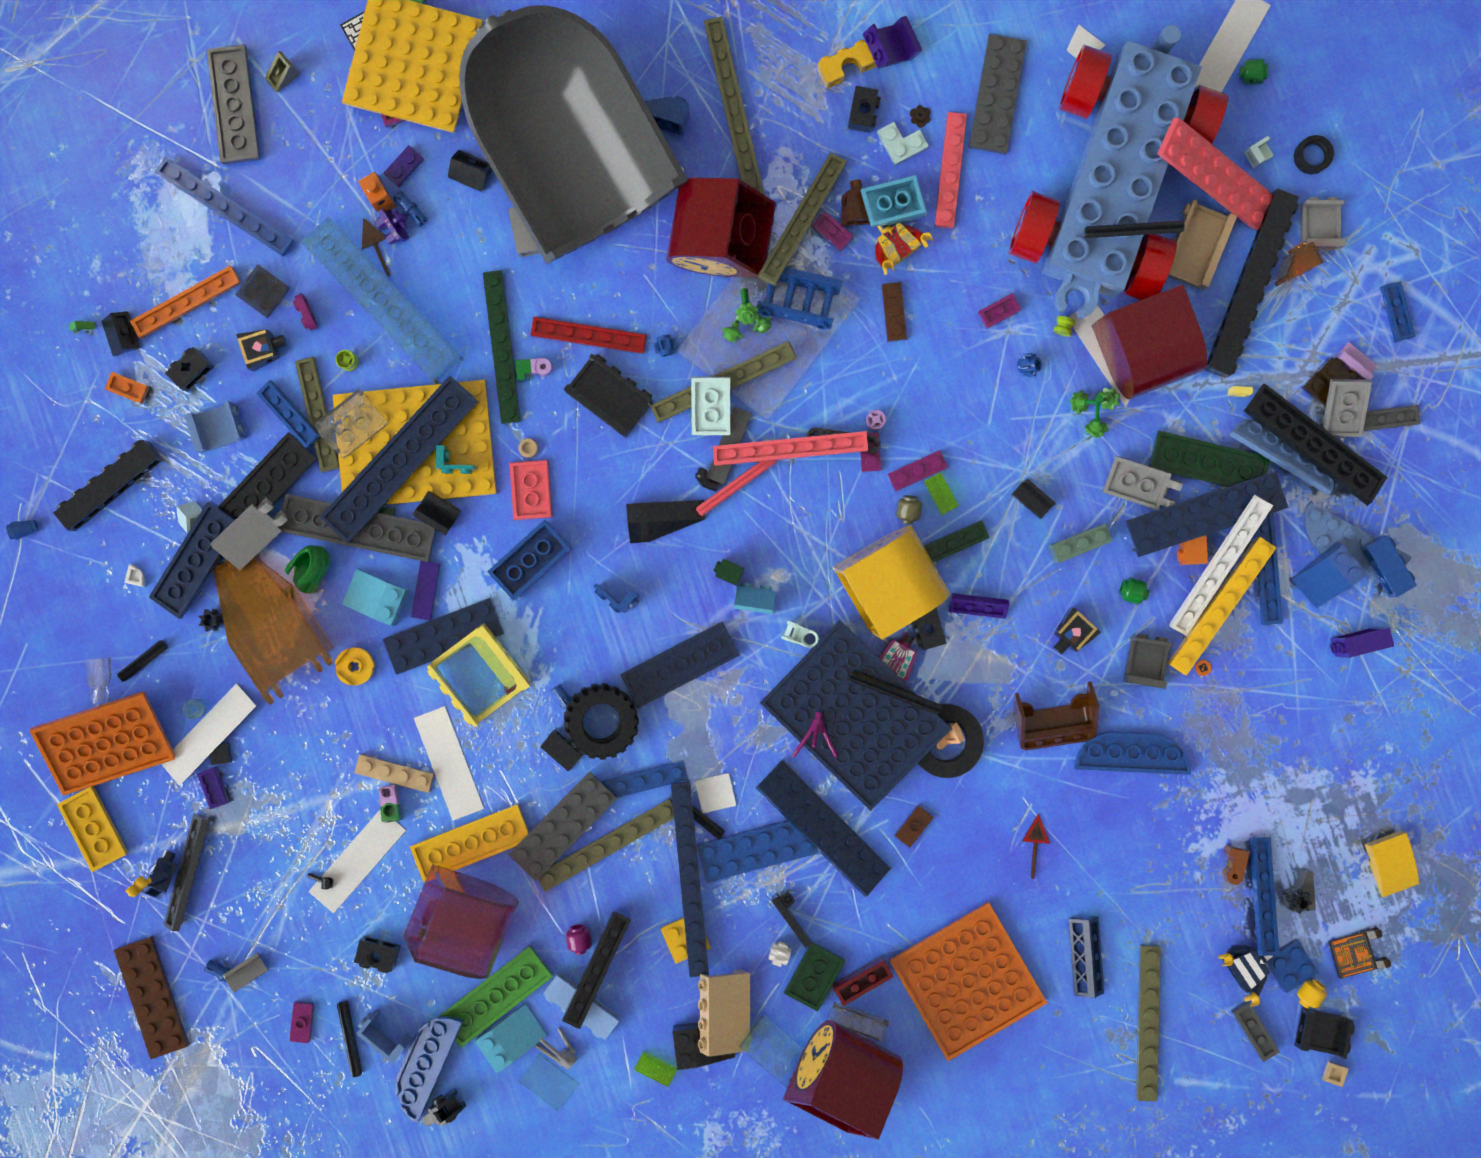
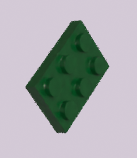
[784,941,845,1012]

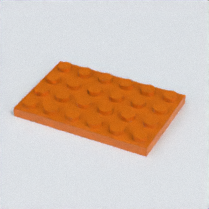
[29,691,175,796]

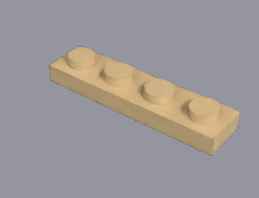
[354,754,435,793]

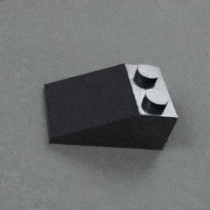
[672,1022,735,1070]

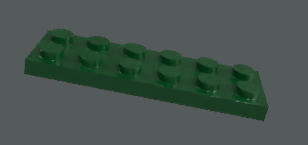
[1149,431,1270,487]

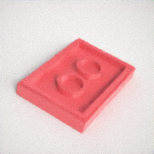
[509,460,552,520]

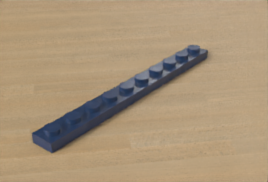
[671,781,709,977]

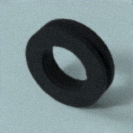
[918,704,984,778]

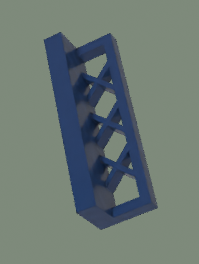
[1069,916,1104,998]

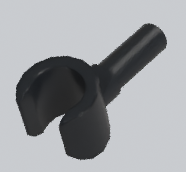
[307,873,333,890]

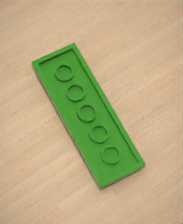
[438,945,554,1048]

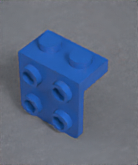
[593,584,640,613]

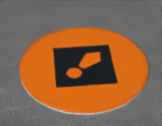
[1195,660,1211,676]

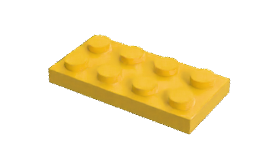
[56,786,129,872]

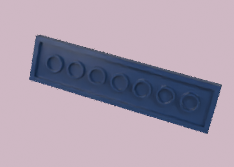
[1125,471,1289,557]
[756,760,891,897]

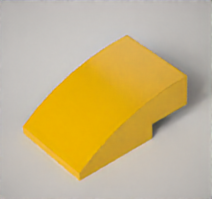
[1364,831,1419,897]

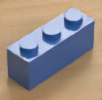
[1360,535,1417,597]

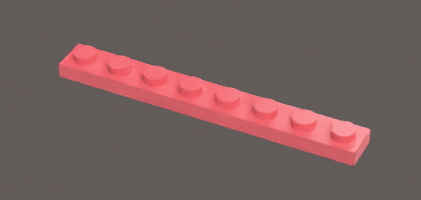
[713,431,868,466]

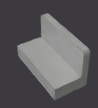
[222,953,268,993]

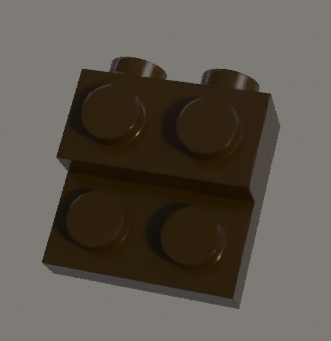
[1302,357,1359,409]

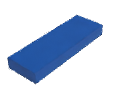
[1380,281,1416,342]

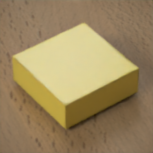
[1228,386,1253,397]

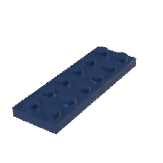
[149,502,235,619]
[383,598,505,675]
[620,621,740,708]

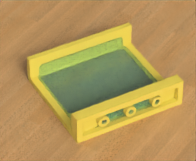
[427,623,531,728]

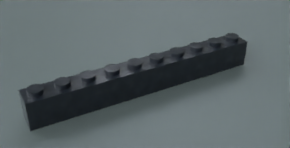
[1205,188,1299,378]

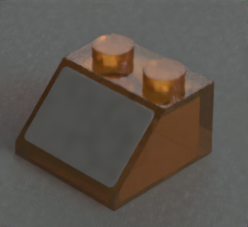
[1274,242,1323,287]

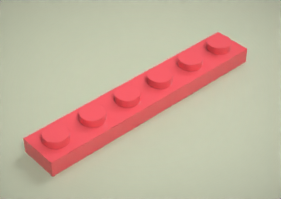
[934,112,967,229]

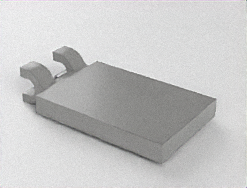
[1102,455,1183,510]
[210,497,288,570]

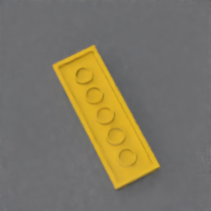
[410,804,529,883]

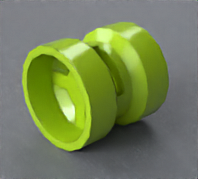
[335,350,359,371]

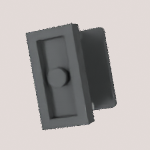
[1123,634,1173,689]

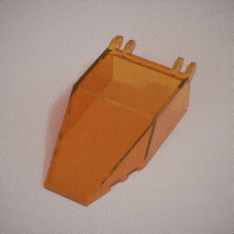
[213,556,334,705]

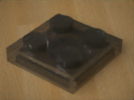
[235,264,290,318]

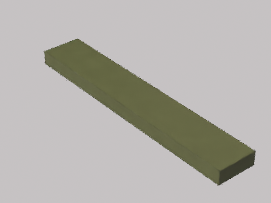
[295,357,340,473]

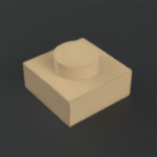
[1322,1061,1348,1087]

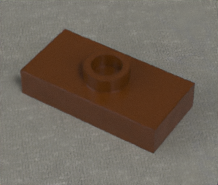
[894,805,933,848]

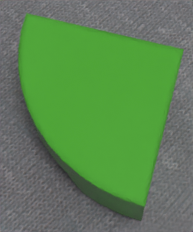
[68,321,95,332]

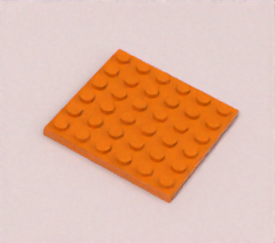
[889,902,1047,1061]

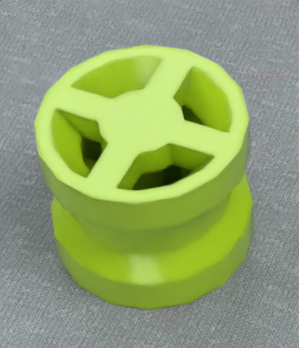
[1053,316,1076,337]

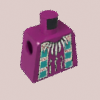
[878,633,917,682]

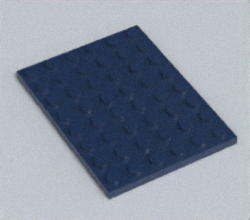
[760,620,952,811]

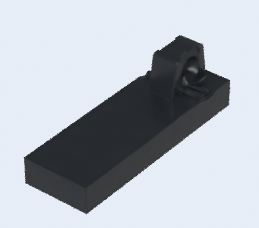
[771,891,812,948]

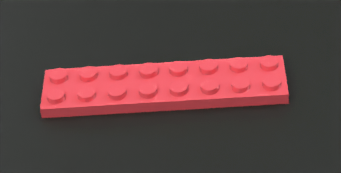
[1157,118,1273,230]

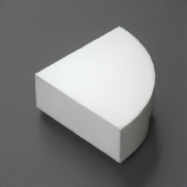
[124,564,146,587]

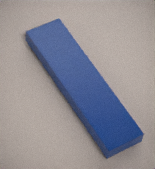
[257,380,321,449]

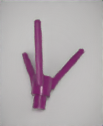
[792,712,838,757]

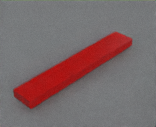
[531,317,647,354]

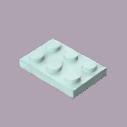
[691,377,730,435]

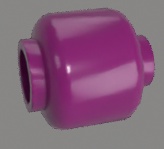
[566,924,592,955]

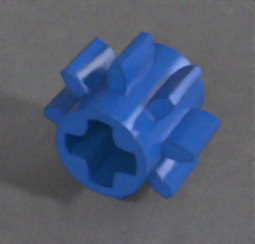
[653,334,678,357]
[1018,353,1042,377]

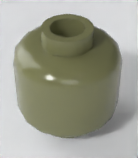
[896,495,922,524]

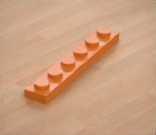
[130,265,241,339]

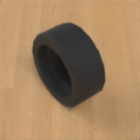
[1293,135,1334,175]

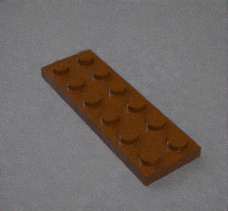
[114,936,189,1060]

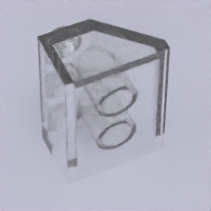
[314,388,389,459]
[826,1001,889,1046]

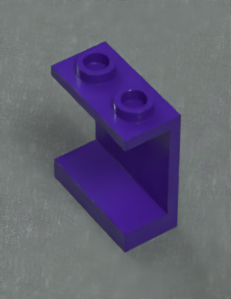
[862,16,922,69]

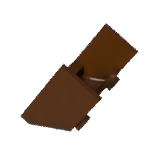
[1014,681,1100,750]

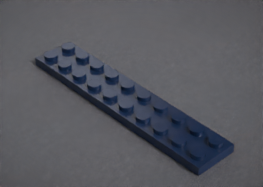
[319,376,479,544]

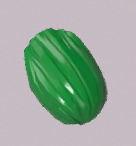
[285,545,331,594]

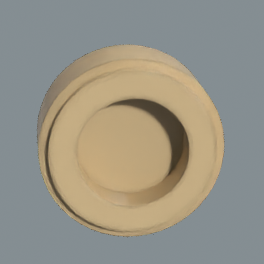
[519,438,538,458]

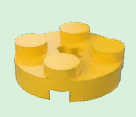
[335,647,376,686]

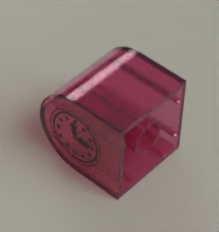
[403,864,519,979]

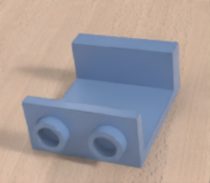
[184,401,246,453]
[356,1009,412,1063]

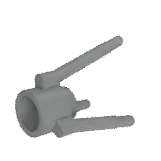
[535,1027,577,1070]

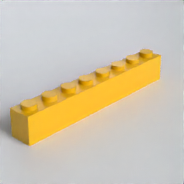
[1167,537,1276,676]

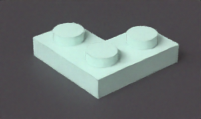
[877,122,929,166]

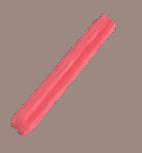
[696,460,777,516]

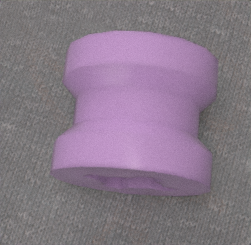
[866,410,886,431]

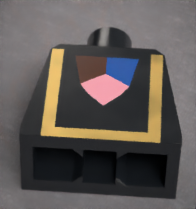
[236,330,287,372]
[1053,608,1101,655]

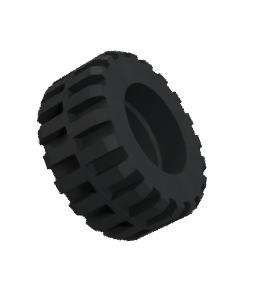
[564,683,639,760]

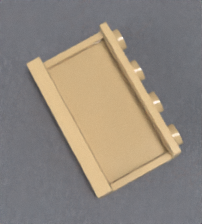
[1168,199,1237,290]
[698,969,750,1057]

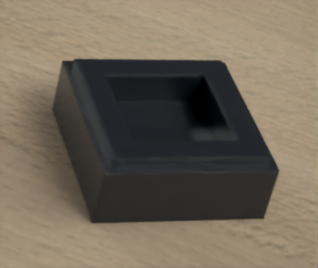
[210,743,232,765]

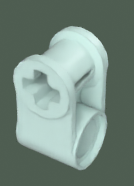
[781,620,819,648]

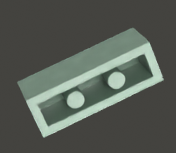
[1048,524,1112,564]

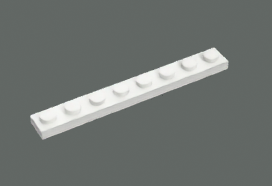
[1169,495,1273,636]

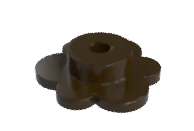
[910,105,931,128]

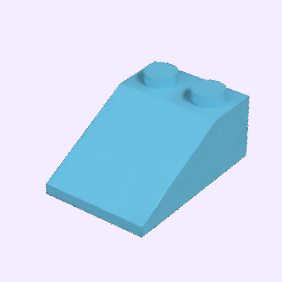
[860,175,926,227]
[342,569,410,626]
[734,583,775,614]
[475,1003,547,1074]

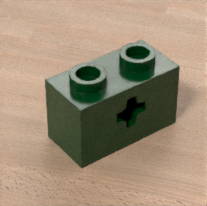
[713,559,744,586]

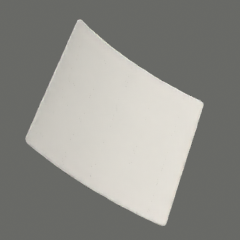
[695,773,736,814]

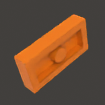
[105,372,149,404]

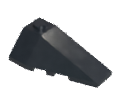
[626,500,705,543]

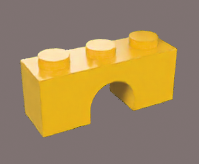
[817,40,877,90]

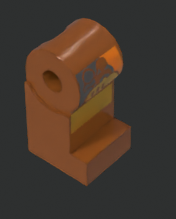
[1222,845,1249,885]

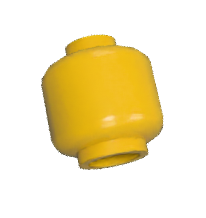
[1297,979,1327,1009]

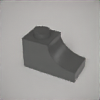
[1283,868,1316,912]

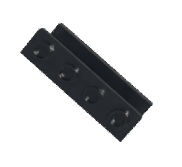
[563,353,653,438]

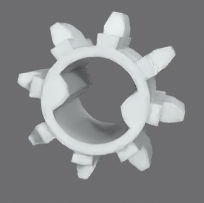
[768,941,792,967]

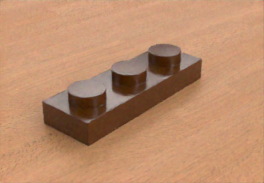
[881,282,907,342]

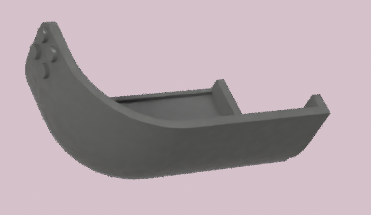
[459,5,688,264]

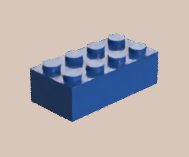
[487,520,572,600]

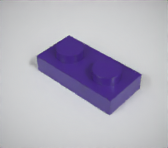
[383,145,424,187]

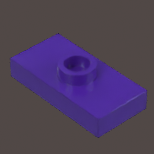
[197,766,230,810]

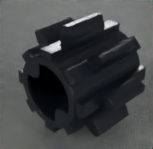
[198,609,224,632]
[1286,888,1313,914]

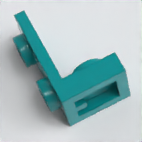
[436,445,477,474]

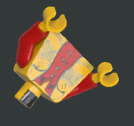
[875,223,934,275]

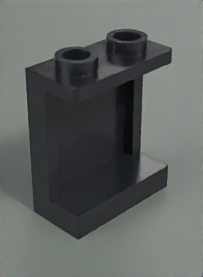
[1294,1007,1355,1059]

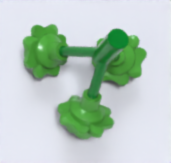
[722,288,772,343]
[1070,387,1120,438]

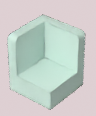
[1244,136,1273,169]
[177,502,202,533]

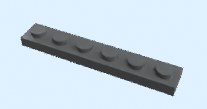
[164,814,209,932]

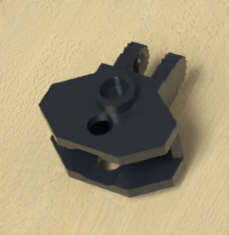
[422,1088,466,1126]

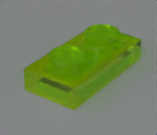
[923,472,959,515]
[634,1051,677,1087]

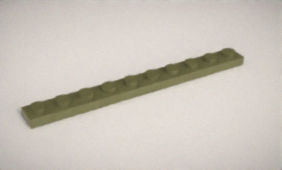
[704,16,765,195]

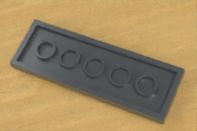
[968,34,1027,155]
[206,44,260,164]
[508,771,618,881]

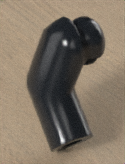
[695,468,719,492]

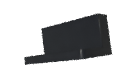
[448,150,492,192]
[101,311,140,357]
[1011,479,1056,519]
[412,491,461,536]
[540,729,583,771]

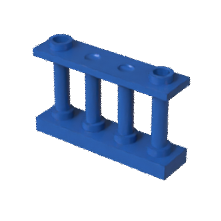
[757,267,843,330]

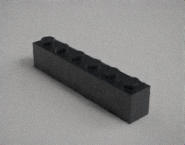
[53,440,164,531]
[561,911,631,1029]

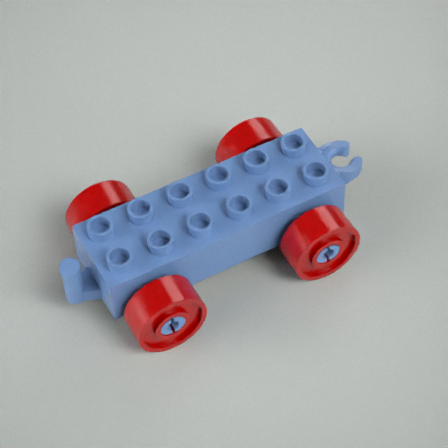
[1008,25,1229,319]

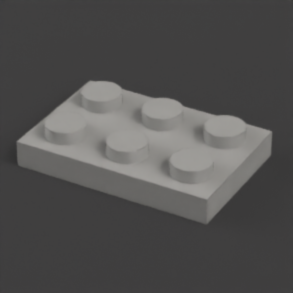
[1323,379,1372,437]

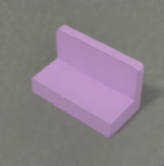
[1336,343,1377,380]

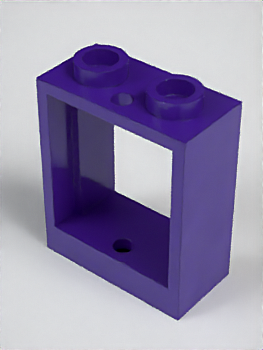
[1330,627,1394,658]

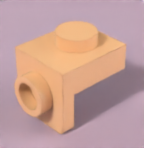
[936,723,965,750]

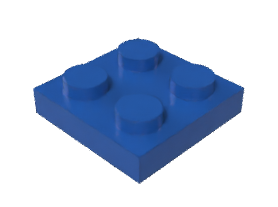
[1266,939,1319,993]

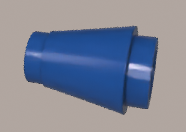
[6,520,39,540]

